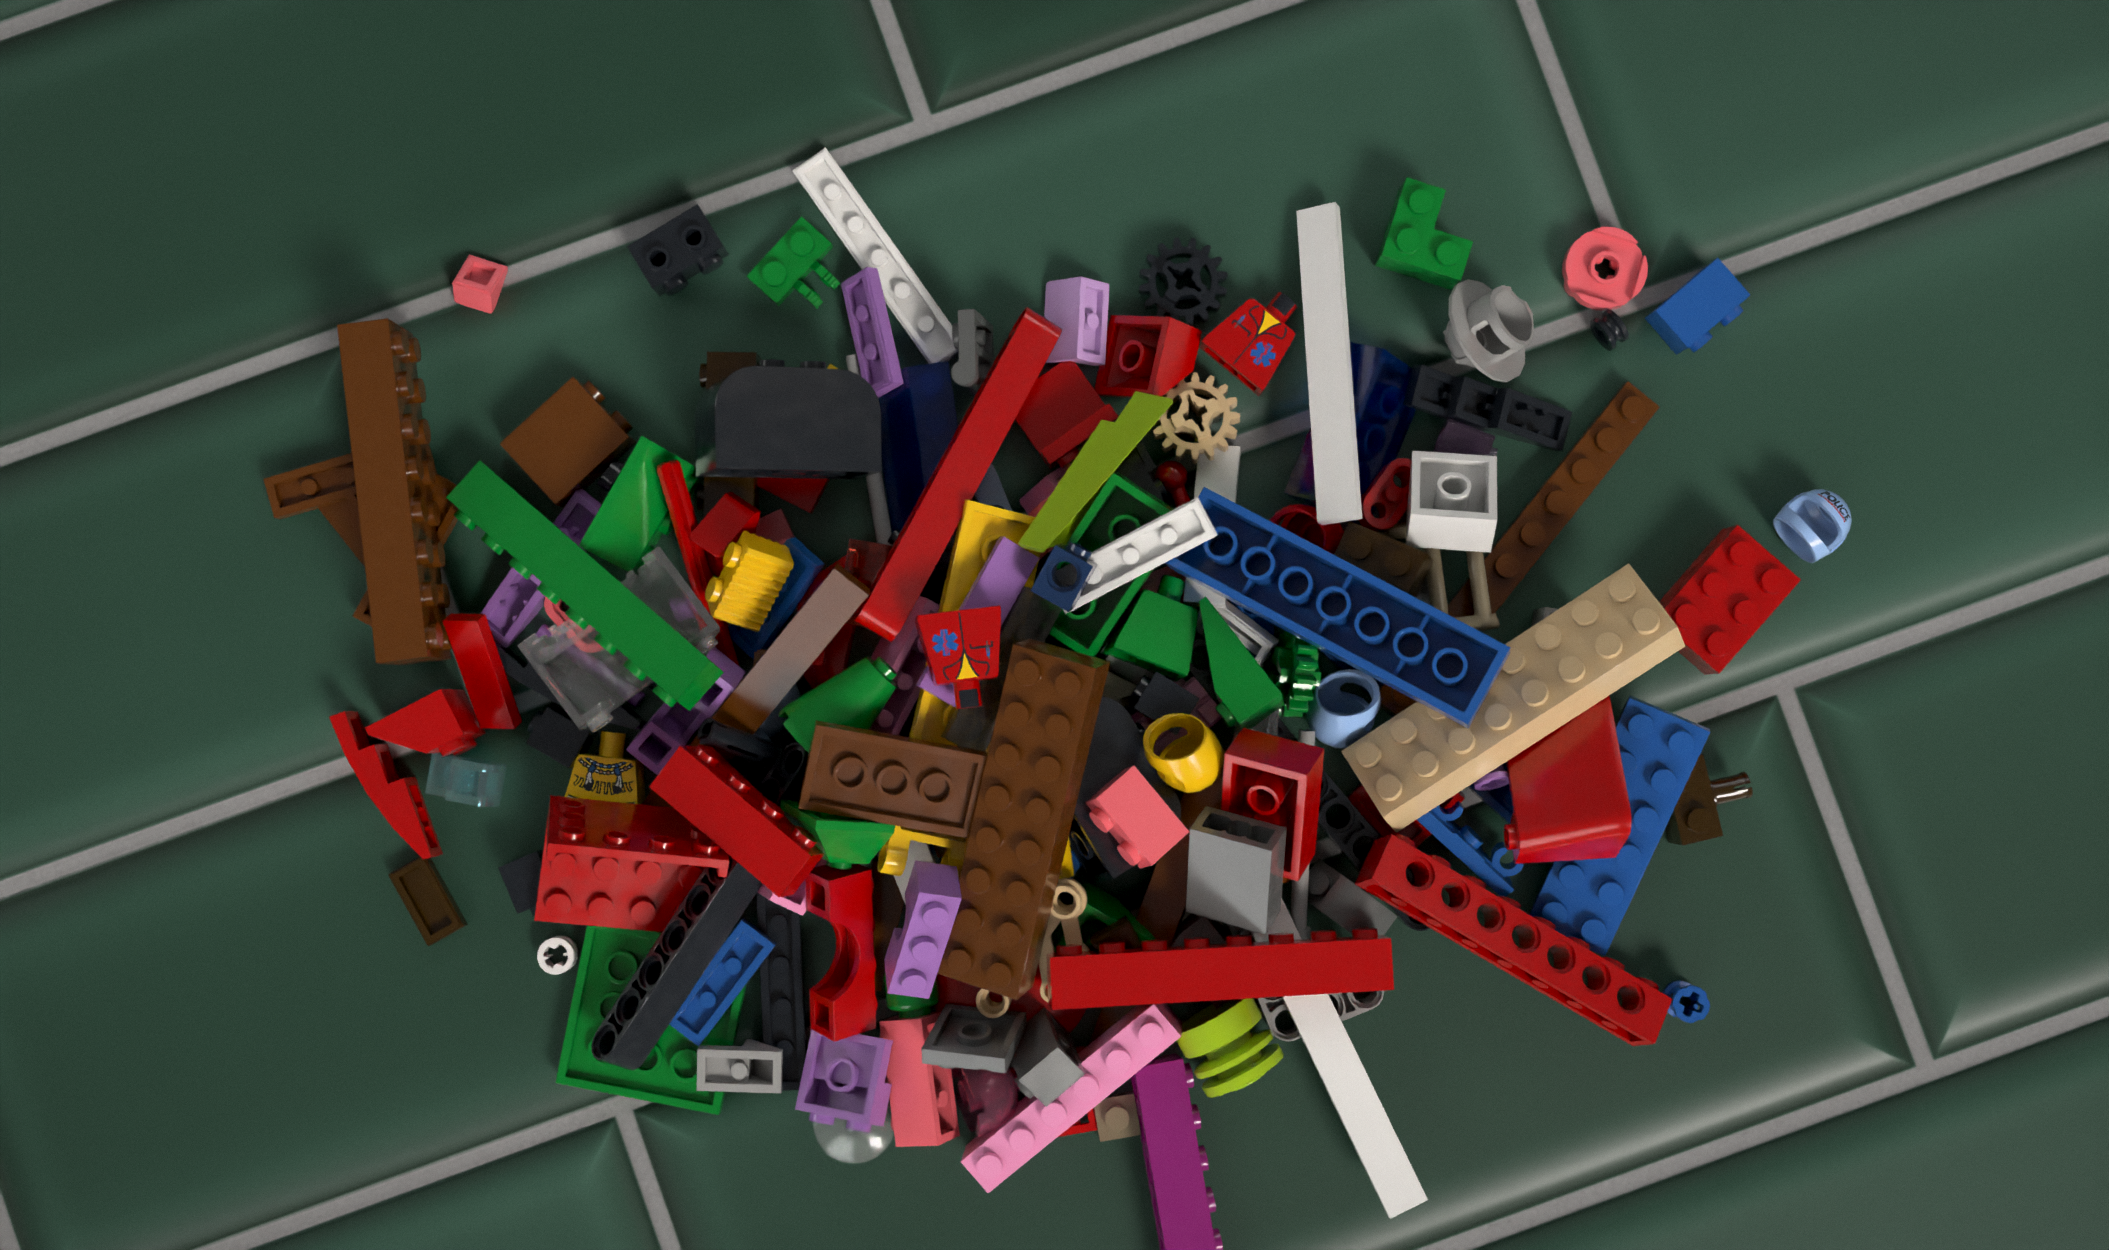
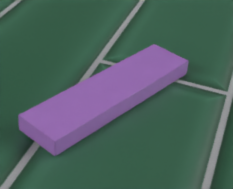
[916,536,1039,707]

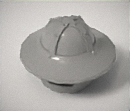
[1443,279,1534,382]

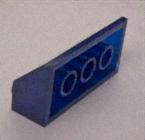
[1284,342,1416,526]
[878,361,959,533]

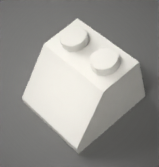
[1406,451,1497,553]

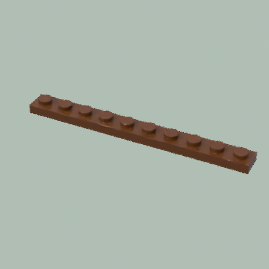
[1379,381,1660,716]

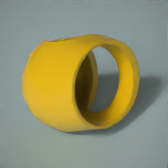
[1143,713,1224,793]

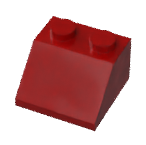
[365,689,486,757]

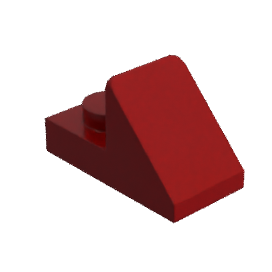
[689,492,761,577]

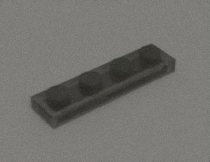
[941,586,1062,751]

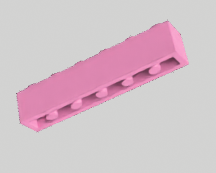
[961,1003,1182,1193]

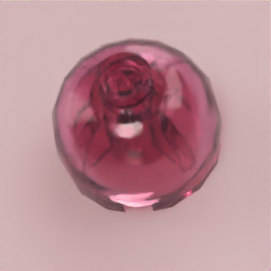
[951,1067,1021,1137]

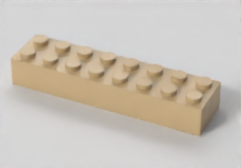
[1341,563,1685,832]

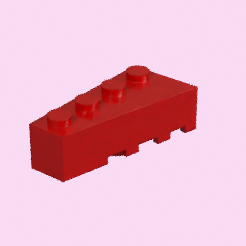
[649,744,824,897]

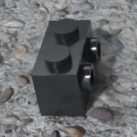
[627,204,729,296]

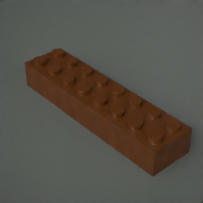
[337,318,452,666]
[938,638,1110,1000]

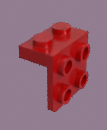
[1015,361,1119,470]

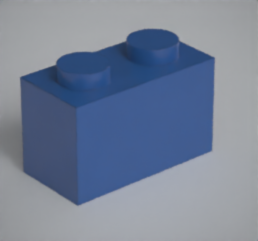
[1645,258,1750,355]

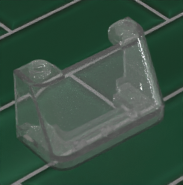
[517,546,720,732]

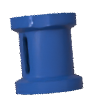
[1662,980,1710,1023]

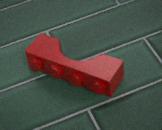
[805,863,878,1042]

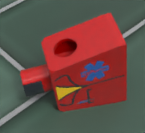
[1199,292,1297,397]
[915,605,1001,709]

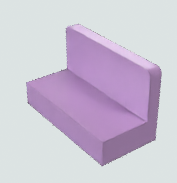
[1044,277,1109,366]

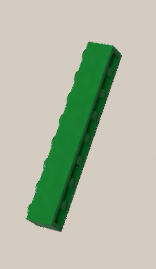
[446,461,724,711]

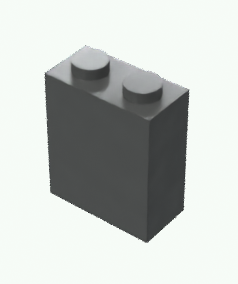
[1186,806,1287,935]

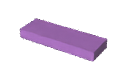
[841,267,904,398]

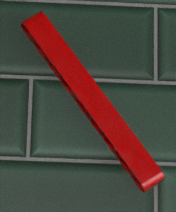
[854,307,1062,642]

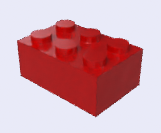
[1659,525,1801,675]
[1221,728,1325,881]

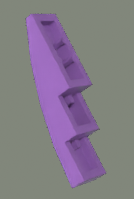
[480,489,602,648]

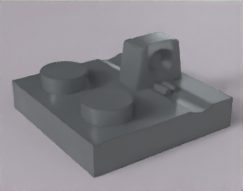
[921,1004,1027,1073]

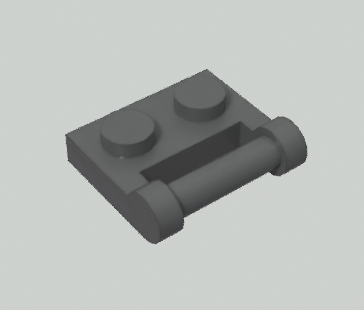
[951,309,994,396]

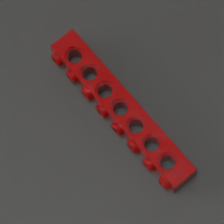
[1355,834,1672,1046]

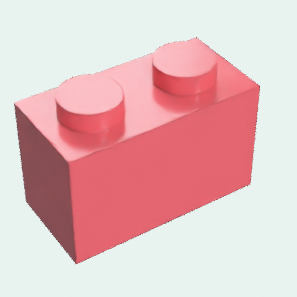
[1085,765,1189,869]

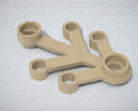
[976,878,1090,1018]

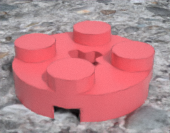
[1562,227,1648,311]

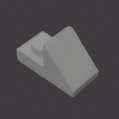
[697,1039,783,1093]

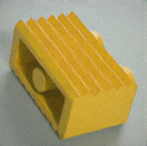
[705,531,794,632]

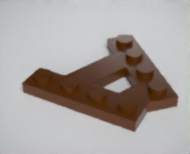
[263,444,458,627]

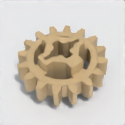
[1153,373,1240,464]

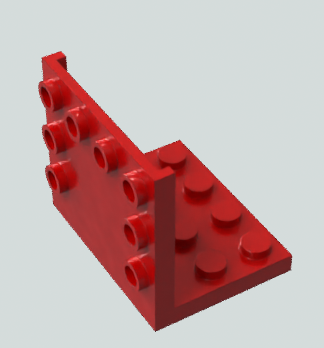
[534,795,729,932]

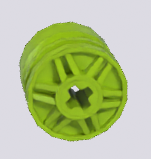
[1176,998,1284,1098]

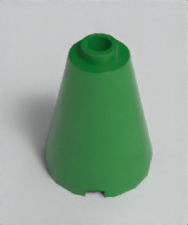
[778,656,897,753]

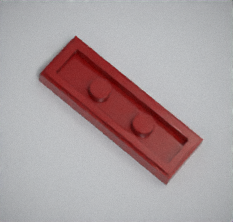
[443,613,522,729]

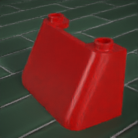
[1504,695,1632,864]

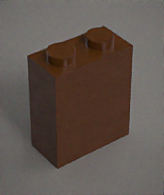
[500,377,636,508]

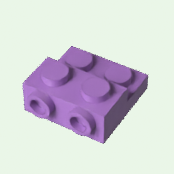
[795,1029,893,1133]

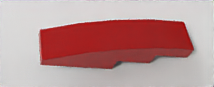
[329,711,443,860]

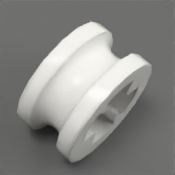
[537,936,579,975]

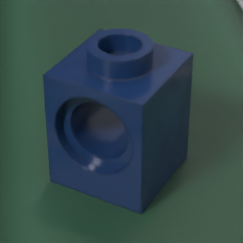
[1030,541,1098,612]

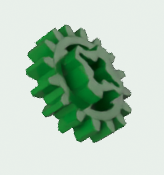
[1266,630,1321,718]

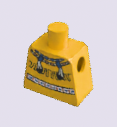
[565,731,645,804]

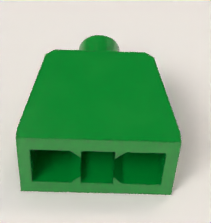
[1104,575,1198,682]

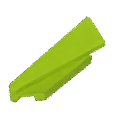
[1018,391,1173,553]

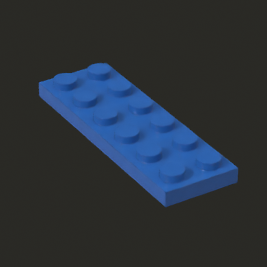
[1529,695,1710,956]

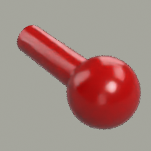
[1155,461,1191,508]

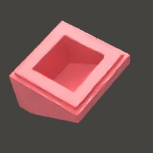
[452,254,508,314]

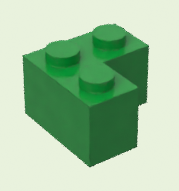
[1375,177,1473,290]

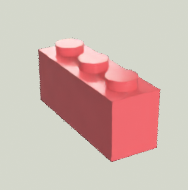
[879,1011,960,1147]

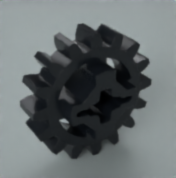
[1139,237,1228,326]

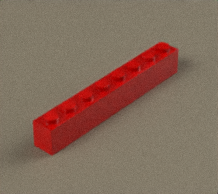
[1046,928,1394,1010]

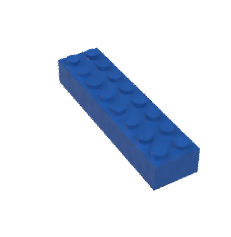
[1165,487,1511,729]

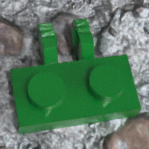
[747,216,840,309]

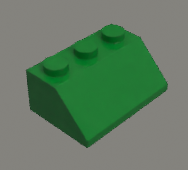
[579,436,700,576]

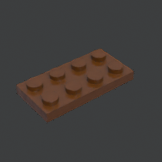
[798,720,988,838]

